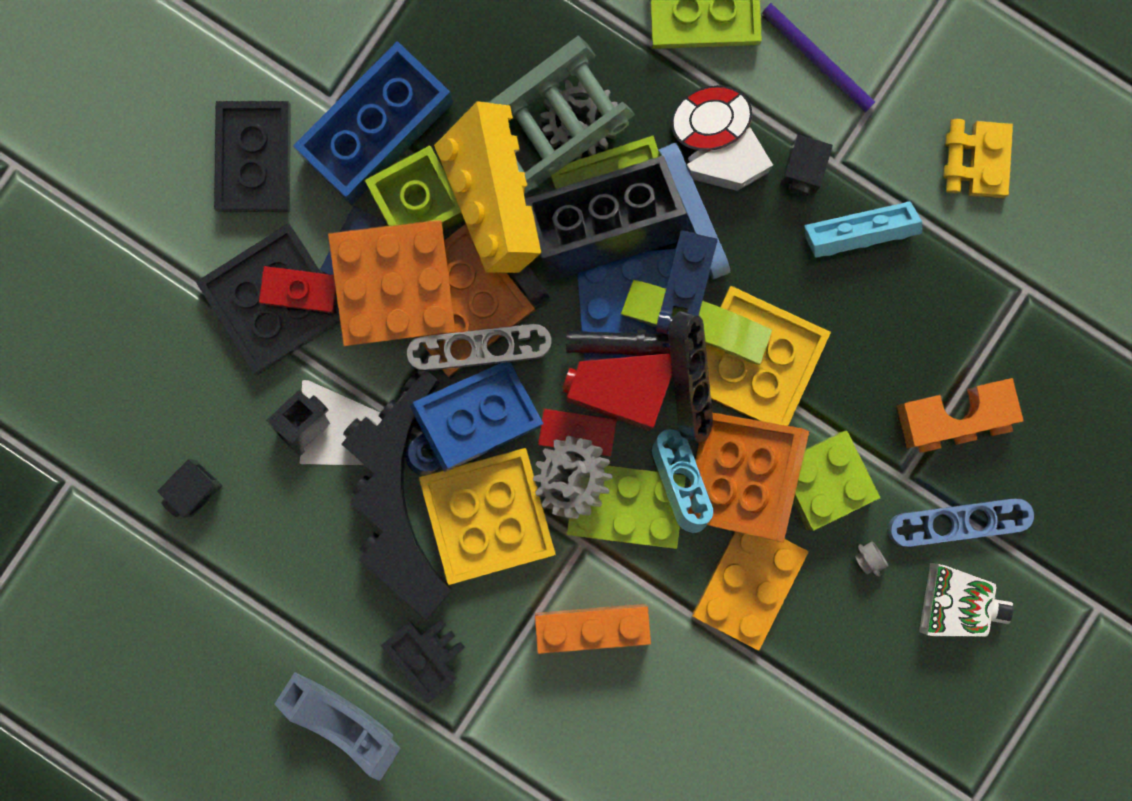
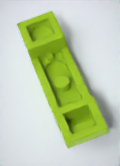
[621,280,772,365]

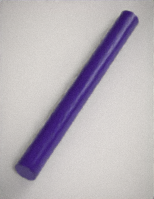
[761,3,875,113]

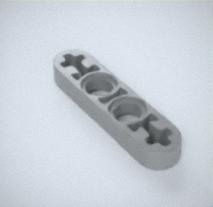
[407,324,552,371]

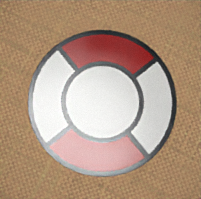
[671,85,752,151]

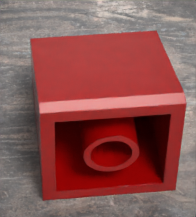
[562,353,672,431]

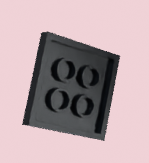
[196,223,340,375]

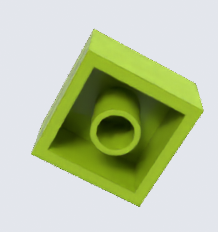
[365,146,464,231]
[793,430,880,531]

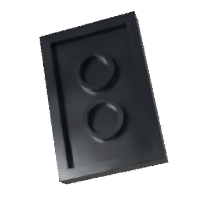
[214,101,291,212]

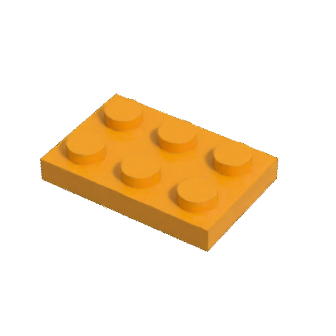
[692,532,809,651]

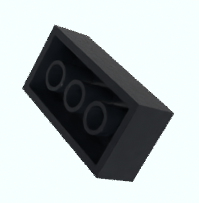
[525,156,689,282]

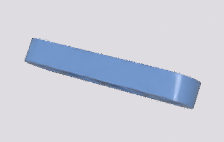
[658,143,730,280]
[888,499,1034,547]

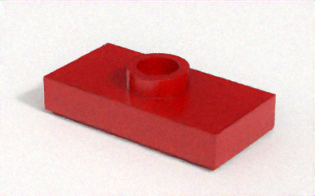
[259,266,337,314]
[538,409,617,457]

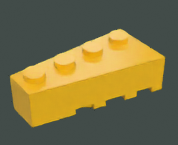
[434,102,541,273]

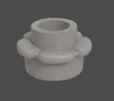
[855,541,888,576]

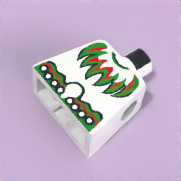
[919,563,1013,636]

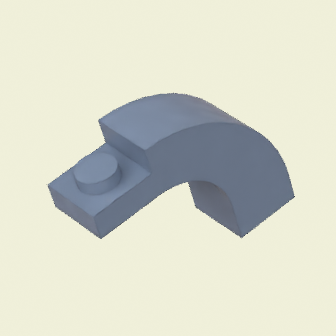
[274,672,401,781]

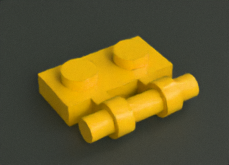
[943,119,1013,198]

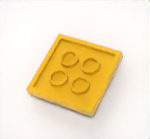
[706,286,831,426]
[419,448,556,585]

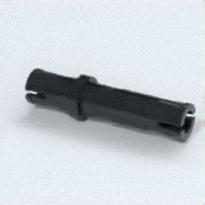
[566,330,670,356]

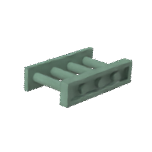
[488,35,635,199]

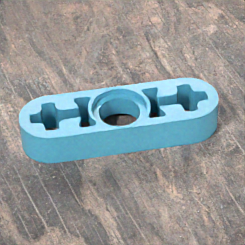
[652,429,713,533]

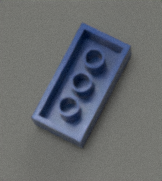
[293,41,453,206]

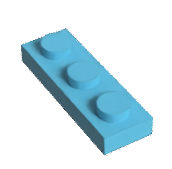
[804,202,922,258]

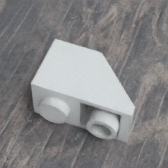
[687,128,773,191]

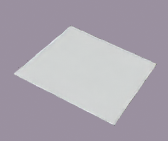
[300,380,382,465]

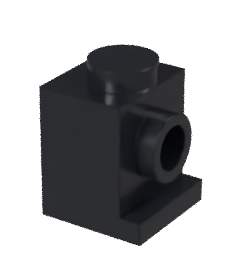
[267,390,330,456]

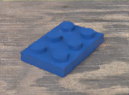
[410,362,543,472]

